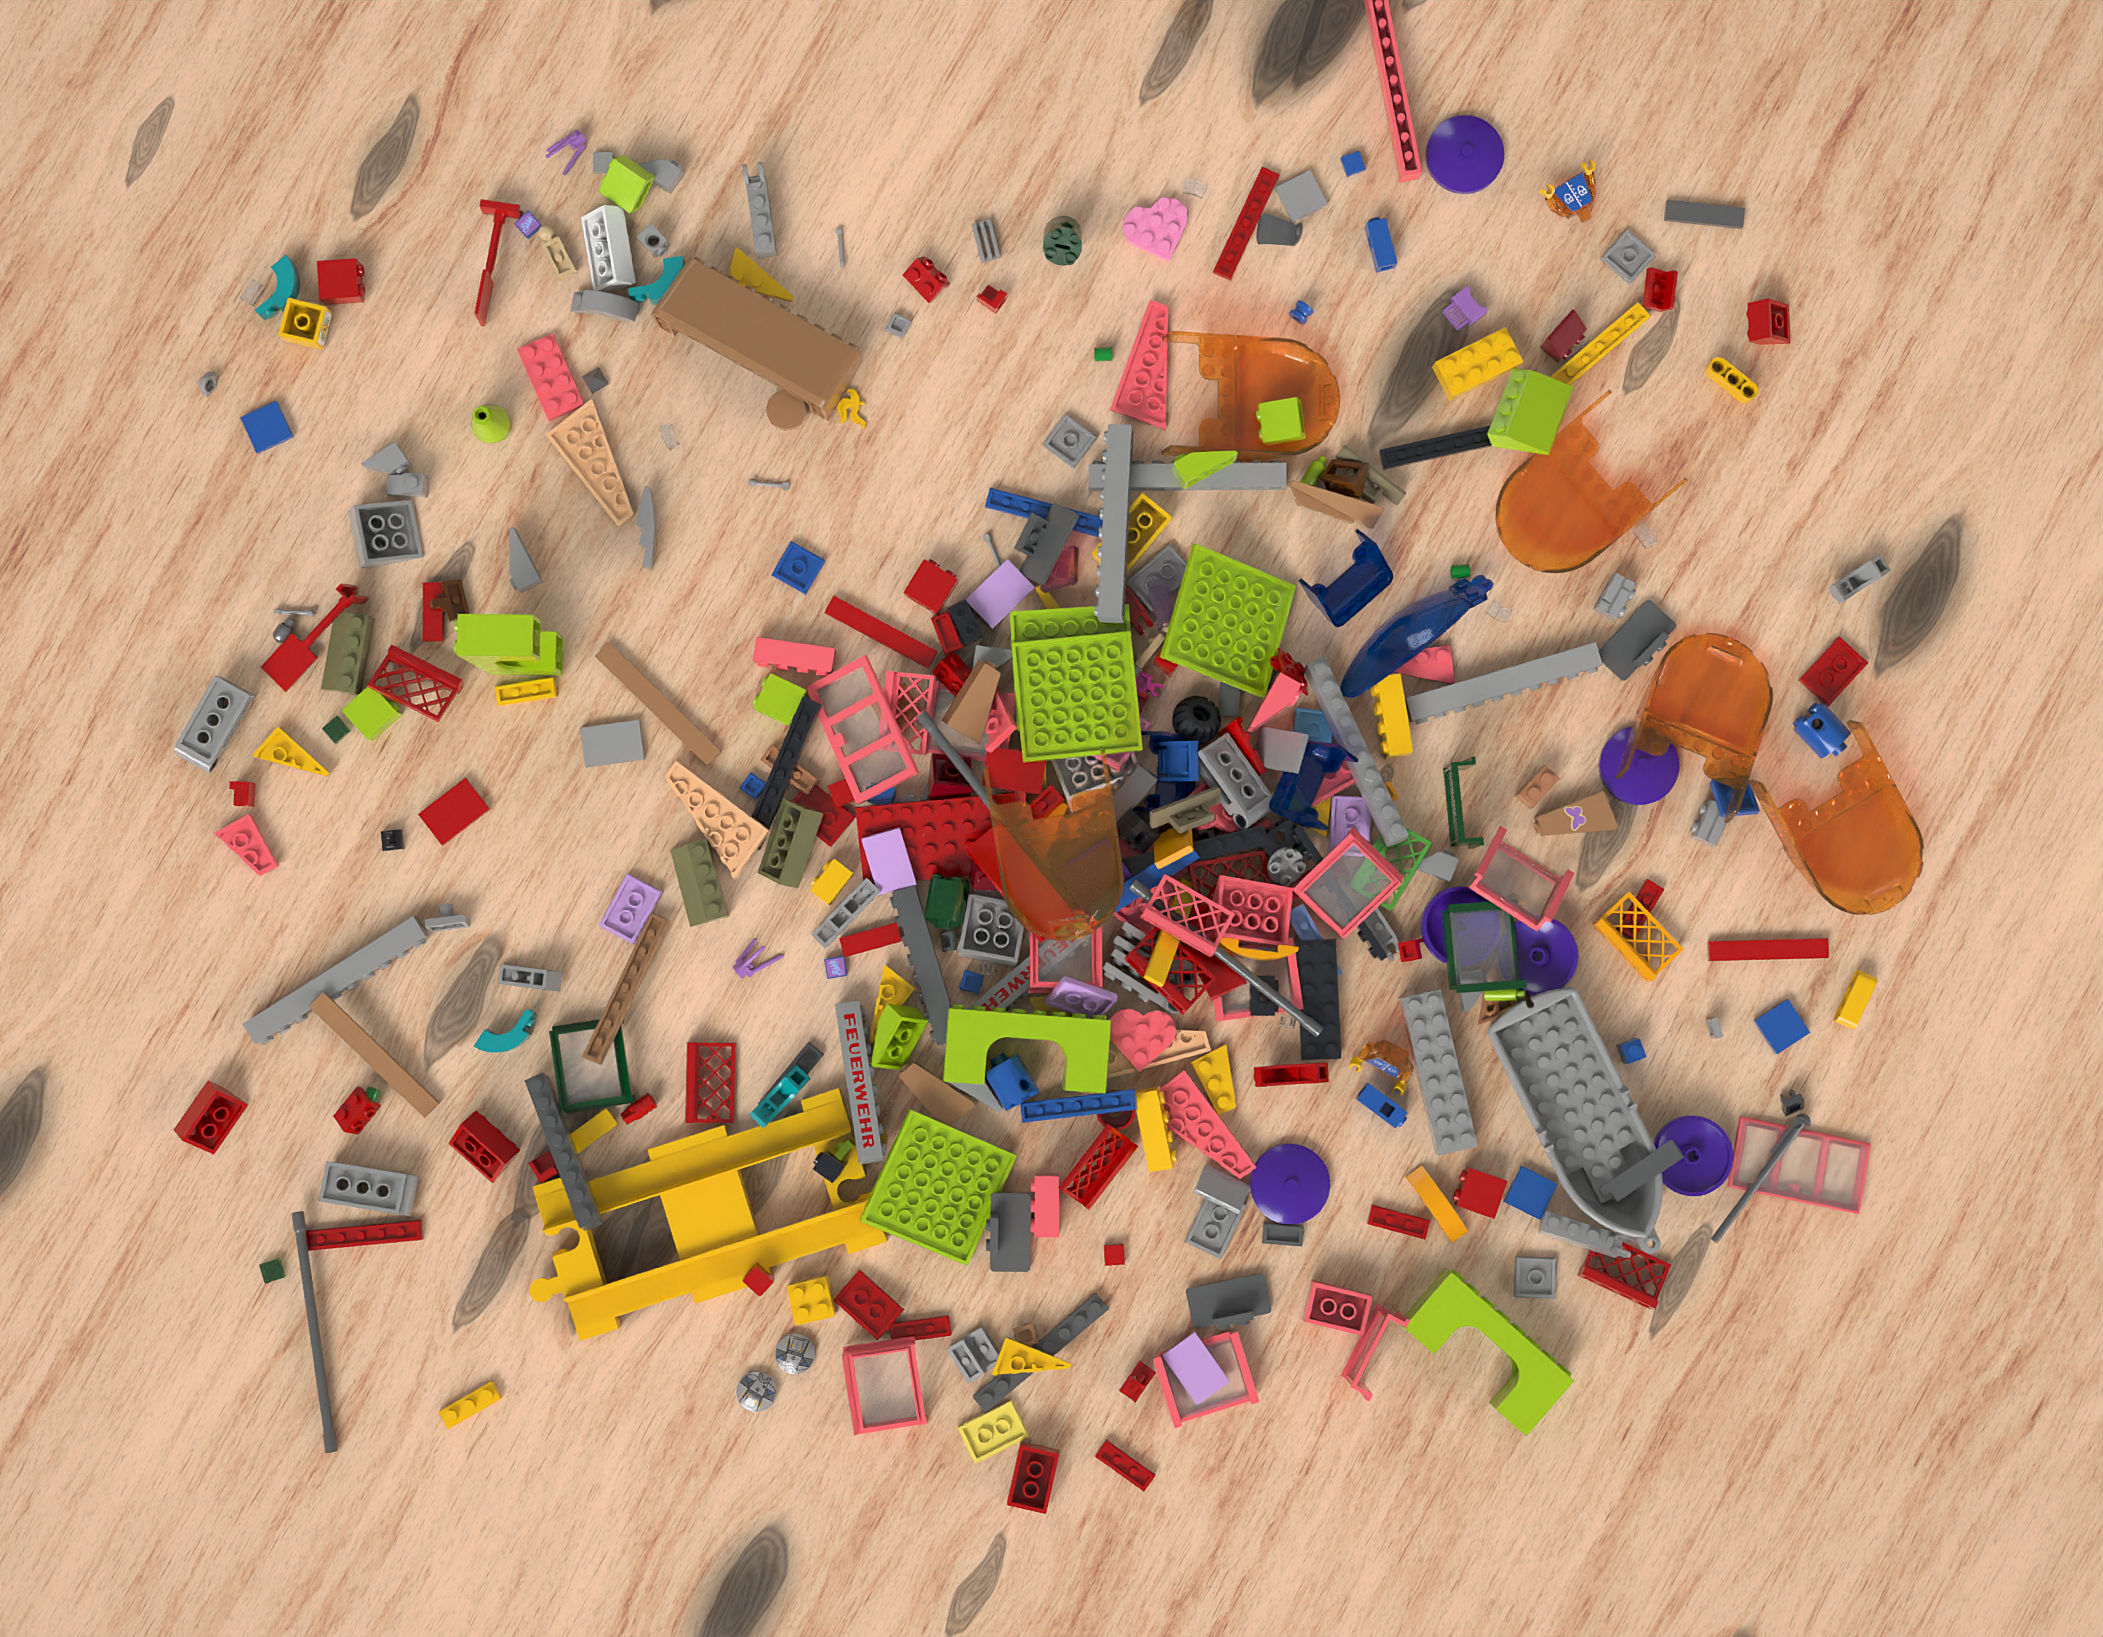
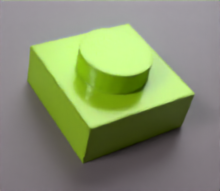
[834,1139,855,1161]

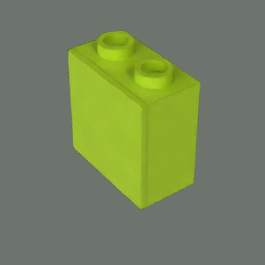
[598,155,655,214]
[1256,397,1306,445]
[752,673,808,727]
[341,685,402,741]

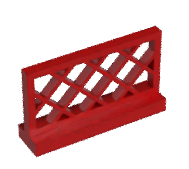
[367,644,463,723]
[1188,850,1271,912]
[1124,926,1217,1015]
[685,1042,735,1123]
[1058,1124,1139,1210]
[1577,1242,1671,1309]

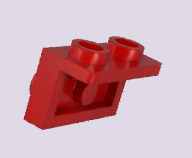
[902,256,950,303]
[1642,267,1678,312]
[932,652,972,697]
[333,1087,381,1135]

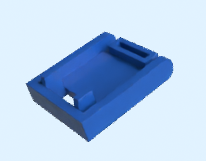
[1158,741,1199,781]

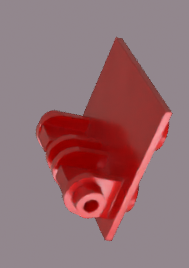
[1269,647,1308,696]

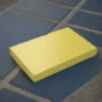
[957,1399,1029,1464]

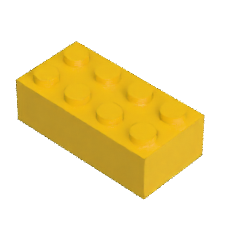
[1432,327,1523,401]
[1091,493,1173,576]
[1370,673,1413,759]

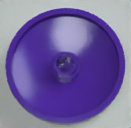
[1425,115,1504,194]
[1599,726,1679,805]
[1421,887,1500,967]
[1498,916,1579,996]
[1653,1115,1733,1196]
[1250,1144,1330,1224]

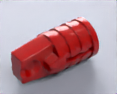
[621,1092,658,1125]

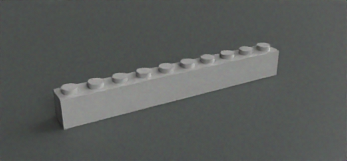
[1095,424,1134,623]
[1089,460,1287,491]
[1405,642,1603,725]
[1304,657,1409,848]
[243,916,430,1045]

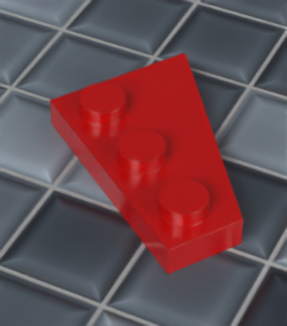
[1217,716,1266,776]

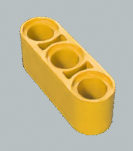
[1705,357,1758,403]
[1834,969,1878,1030]

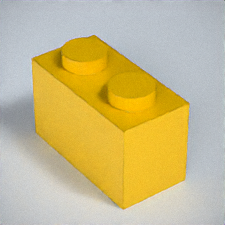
[810,859,854,905]

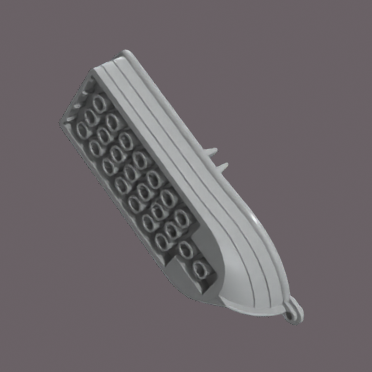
[1488,987,1663,1254]

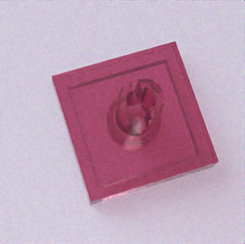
[1040,545,1079,593]

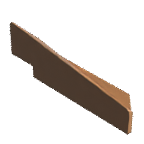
[1287,480,1384,529]

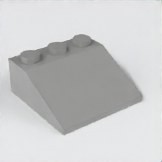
[348,500,423,569]
[958,894,1025,967]

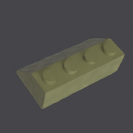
[321,612,374,695]
[758,798,823,888]
[670,839,729,927]

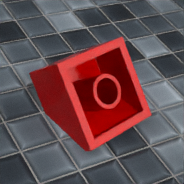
[1746,298,1790,345]

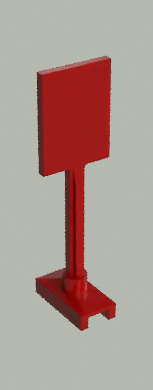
[474,199,523,327]
[261,583,369,692]

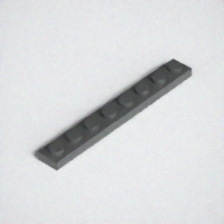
[973,1293,1109,1413]

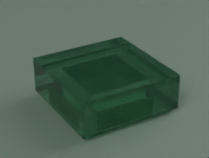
[322,716,351,744]
[259,1258,286,1284]

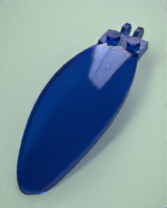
[1340,574,1494,698]

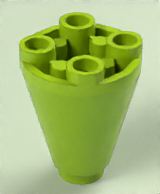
[471,404,511,444]

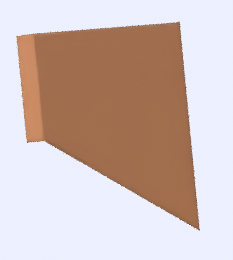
[1478,994,1516,1025]

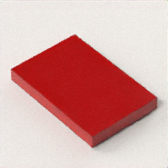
[1798,636,1868,707]
[982,748,1046,795]
[418,778,491,846]
[792,785,856,847]
[833,1270,905,1341]

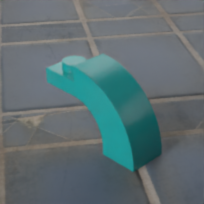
[255,255,300,320]
[628,256,685,305]
[473,1009,536,1053]
[749,1065,811,1128]

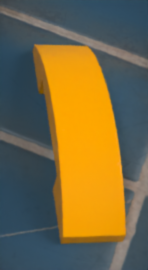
[1218,937,1299,960]
[1405,1165,1468,1243]

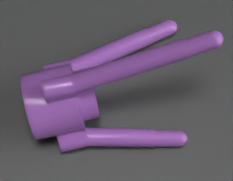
[546,129,587,175]
[733,938,784,978]

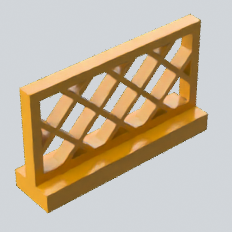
[1592,891,1684,982]

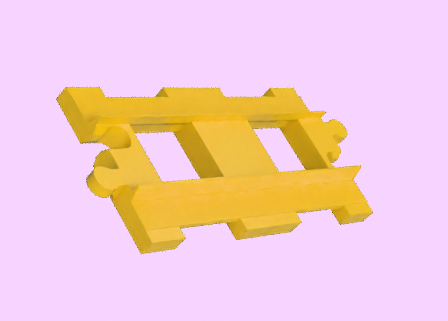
[529,1088,888,1341]

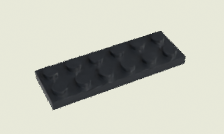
[1296,938,1341,1060]

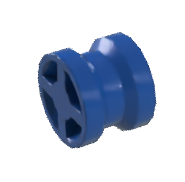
[1289,300,1314,325]

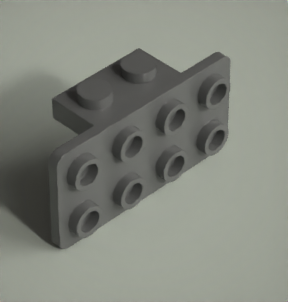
[1014,503,1079,585]
[1599,600,1676,681]
[986,1192,1031,1272]
[1186,1273,1271,1330]

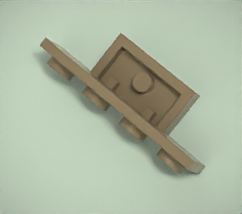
[1336,445,1406,505]
[1150,786,1221,833]

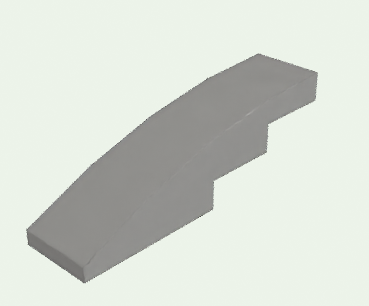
[636,486,657,570]
[811,878,881,949]

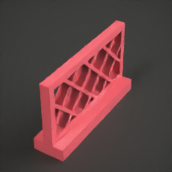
[879,671,936,755]
[1140,874,1235,957]

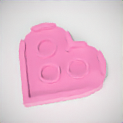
[1122,197,1188,262]

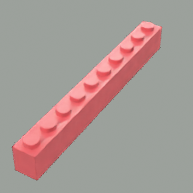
[1364,0,1422,183]

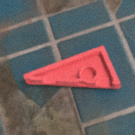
[985,685,1017,753]

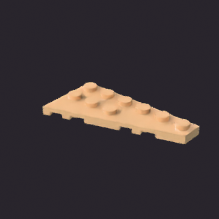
[546,399,635,528]
[665,761,770,879]
[1107,1030,1211,1079]

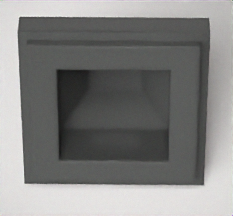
[582,367,609,394]
[940,930,959,952]

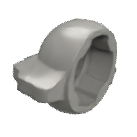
[199,372,217,397]

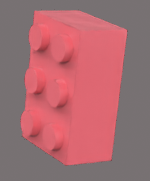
[1031,1173,1059,1237]
[1302,1280,1373,1336]

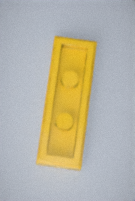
[494,677,557,706]
[571,1108,619,1154]

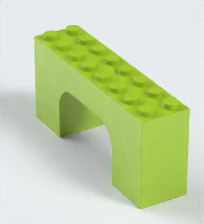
[454,614,563,676]
[942,1004,1111,1093]
[1403,1268,1574,1436]

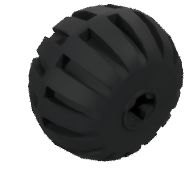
[1172,696,1221,744]

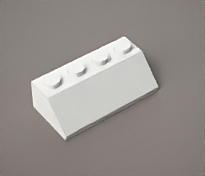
[581,205,636,292]

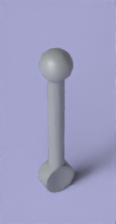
[835,227,844,268]
[749,479,790,490]
[984,534,1001,569]
[274,609,316,617]

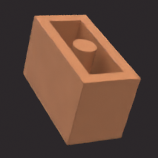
[1515,765,1560,809]

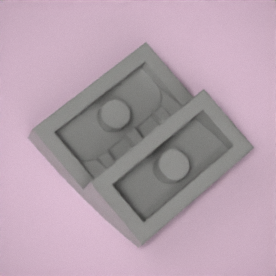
[947,1326,1000,1383]

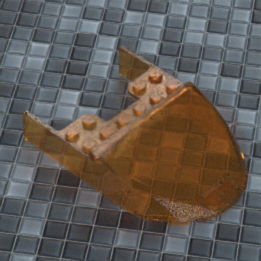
[1161,331,1340,461]
[1495,389,1688,573]
[1616,633,1773,824]
[1749,720,1924,915]
[984,748,1124,941]

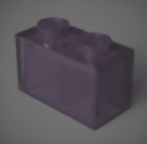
[1148,583,1174,630]

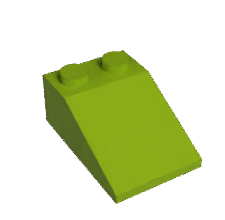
[1172,451,1238,490]
[871,1004,929,1070]

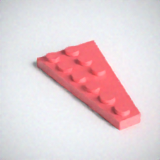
[1110,300,1168,430]
[1160,1070,1257,1179]

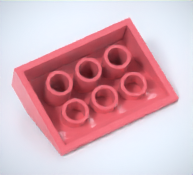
[1246,673,1302,735]
[1205,875,1293,948]

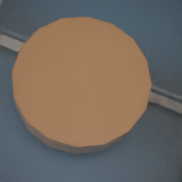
[766,390,806,431]

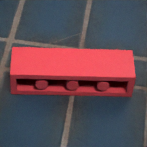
[753,637,836,677]

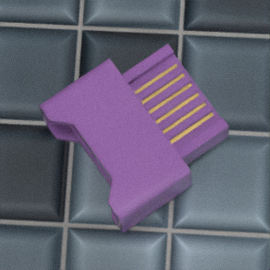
[1442,285,1488,331]

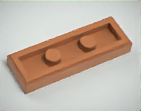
[760,744,819,796]

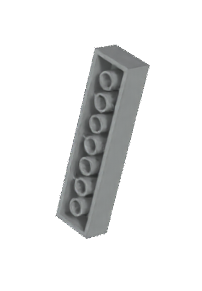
[1398,989,1478,1155]

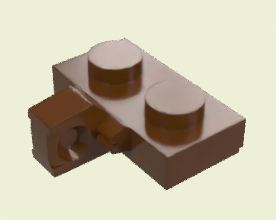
[429,579,469,622]

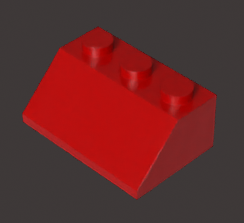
[174,1080,248,1155]
[448,1110,520,1183]

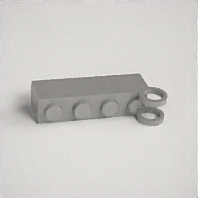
[742,162,778,259]
[1538,1211,1635,1258]

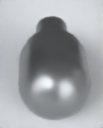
[273,617,296,643]

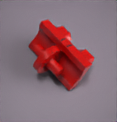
[1119,1360,1156,1403]

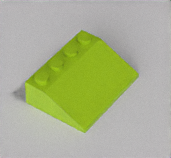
[1487,368,1574,455]

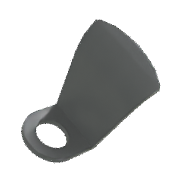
[1256,213,1303,246]

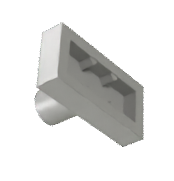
[425,903,470,932]

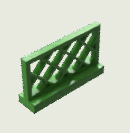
[1349,828,1433,912]

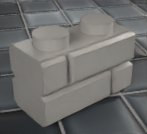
[1594,573,1636,620]
[1690,800,1729,847]

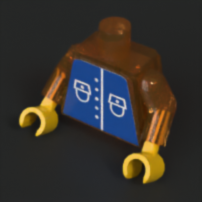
[1539,159,1596,223]
[1349,1040,1414,1096]

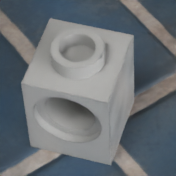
[637,224,670,259]

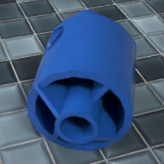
[1792,702,1851,759]
[985,1052,1040,1111]

